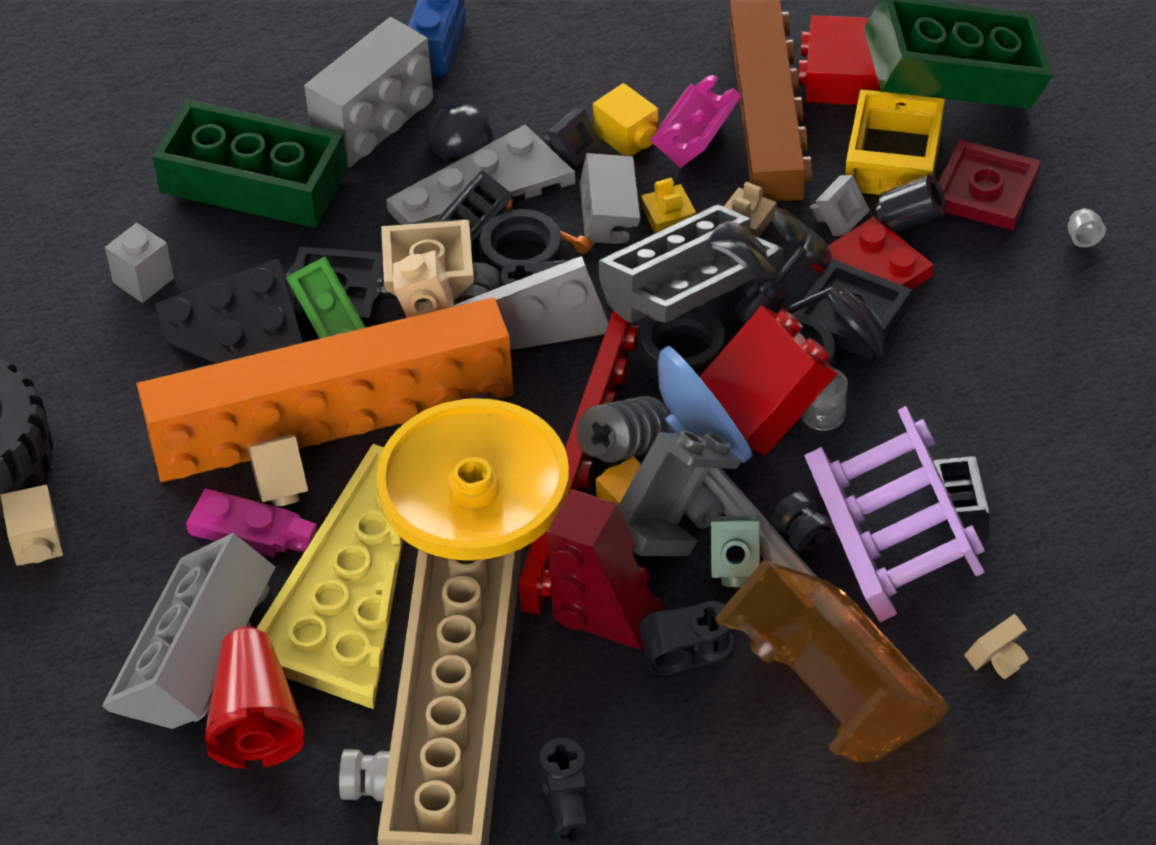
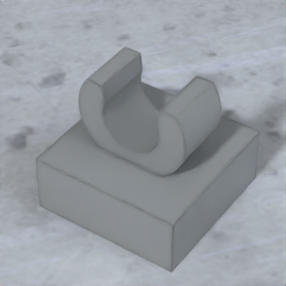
[810,175,870,236]

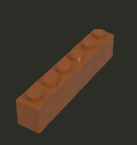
[730,0,812,201]

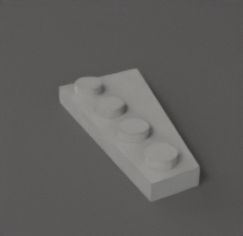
[386,125,575,225]
[454,256,609,350]

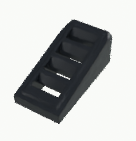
[435,170,513,250]
[933,456,990,544]

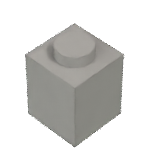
[105,223,174,303]

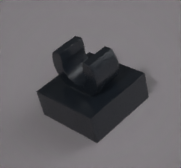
[544,109,602,168]

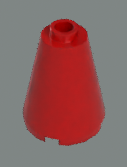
[204,626,305,769]

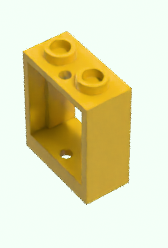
[846,90,945,195]

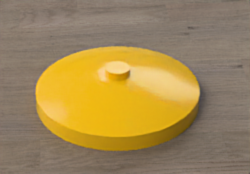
[376,399,569,560]

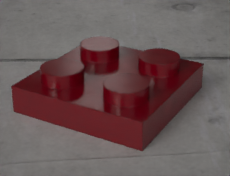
[938,139,1041,231]

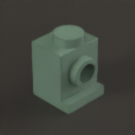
[711,515,760,587]

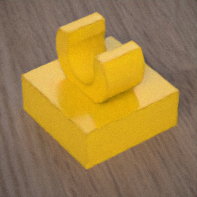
[641,178,696,234]

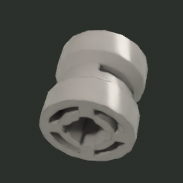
[339,749,390,801]

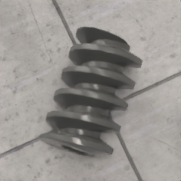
[577,396,673,462]

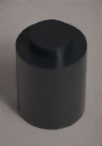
[876,174,946,233]

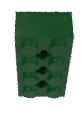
[863,0,1053,109]
[152,99,348,228]

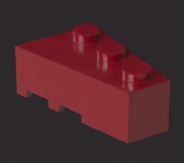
[547,489,664,650]

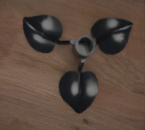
[706,208,885,360]

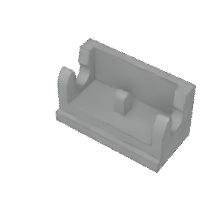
[579,153,640,245]

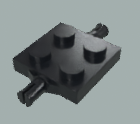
[286,246,398,328]

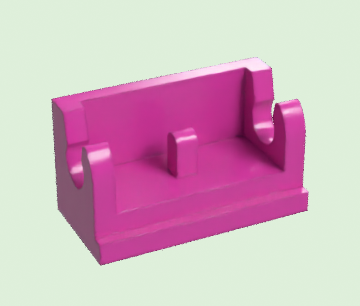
[650,76,742,168]

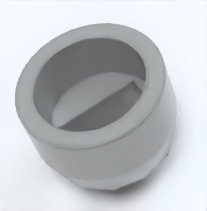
[1068,208,1106,247]

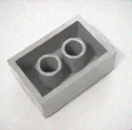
[304,17,434,168]

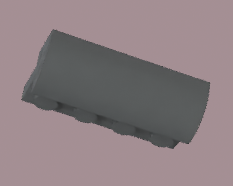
[599,204,784,323]

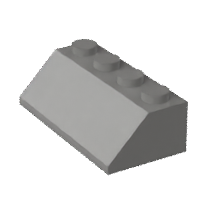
[102,533,275,729]

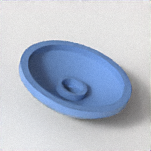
[658,346,753,463]

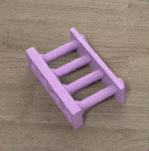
[804,406,985,622]

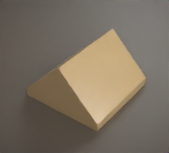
[381,220,474,300]

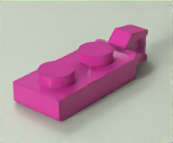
[186,488,317,557]

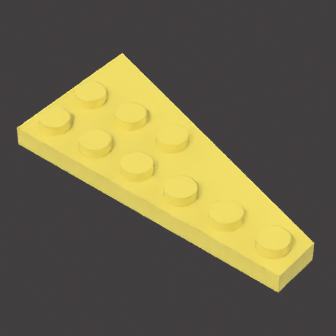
[257,444,403,709]

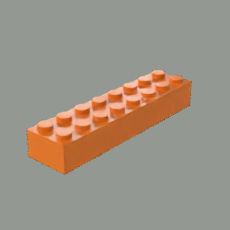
[137,297,514,482]

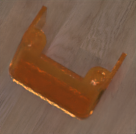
[714,560,950,763]

